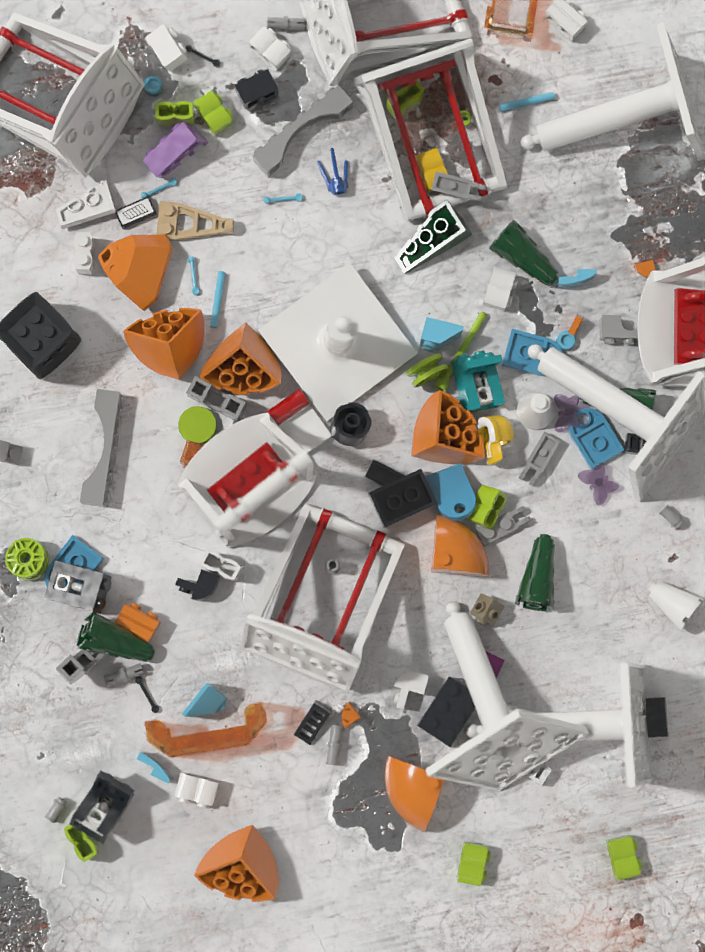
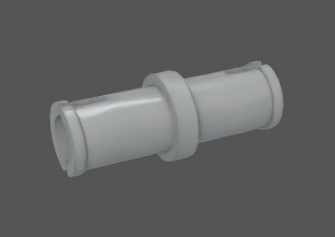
[267,16,305,31]
[103,663,144,687]
[326,725,343,766]

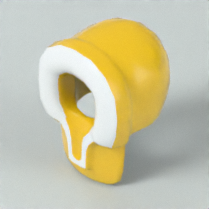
[475,415,514,465]

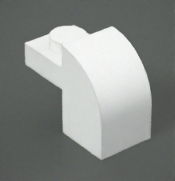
[393,672,429,710]

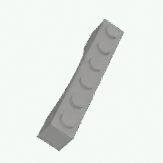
[253,85,353,177]
[80,389,124,507]

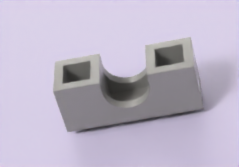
[599,315,638,345]
[186,376,247,422]

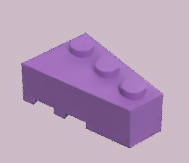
[142,122,209,179]

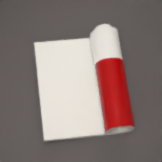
[265,389,332,454]

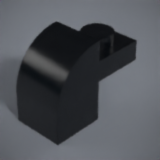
[175,569,221,601]

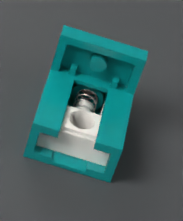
[451,351,505,413]

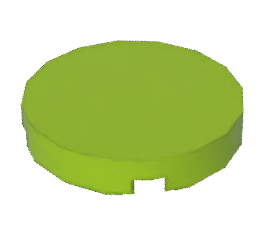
[178,406,216,444]

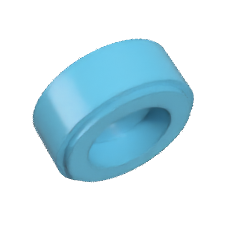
[144,76,163,96]
[556,331,576,351]

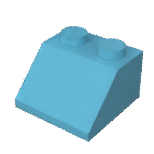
[420,317,464,352]

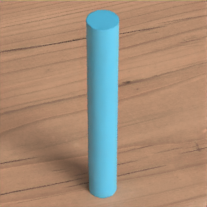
[499,92,555,112]
[210,271,225,328]

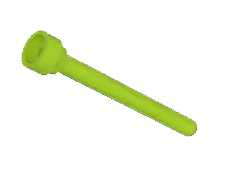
[433,312,486,392]

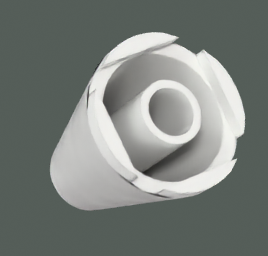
[517,392,555,430]
[648,581,704,632]

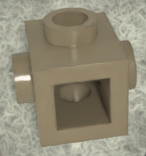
[470,593,505,627]

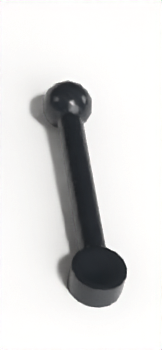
[185,45,220,67]
[135,676,159,713]

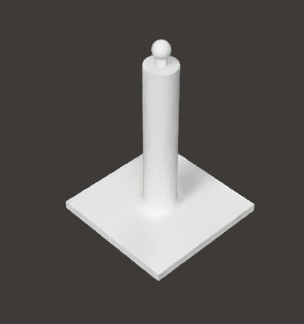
[521,22,705,161]
[258,262,418,422]
[528,344,705,502]
[426,601,589,791]
[465,663,652,787]

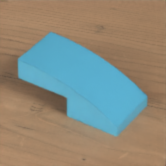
[557,269,597,288]
[137,752,172,783]

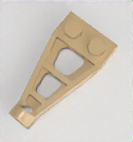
[156,201,234,241]

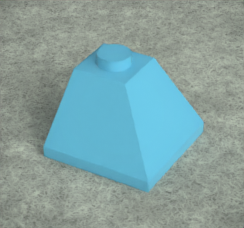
[182,683,227,717]

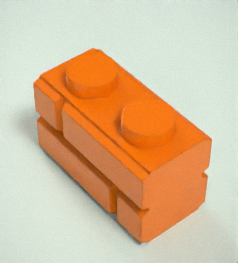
[115,602,161,642]

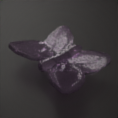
[554,394,580,432]
[578,462,619,506]

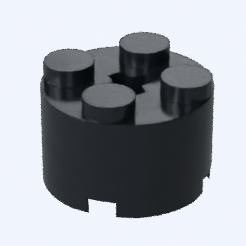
[330,402,372,447]

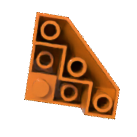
[98,234,173,311]

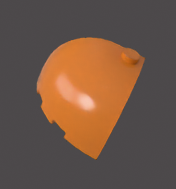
[123,308,205,380]
[200,322,282,395]
[411,390,485,464]
[431,514,489,577]
[385,756,444,832]
[194,825,279,902]

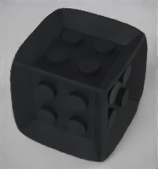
[0,292,81,379]

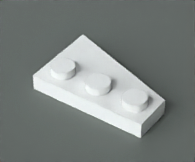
[56,178,116,229]

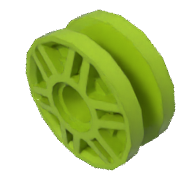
[406,353,449,388]
[5,538,49,581]

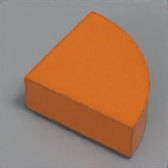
[634,260,656,278]
[568,314,583,335]
[341,702,361,729]

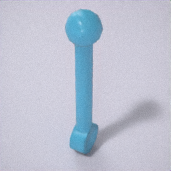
[141,178,177,199]
[263,193,302,204]
[188,256,200,295]

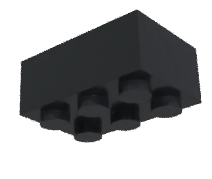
[368,469,438,528]
[417,676,475,747]

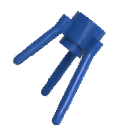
[317,148,349,195]

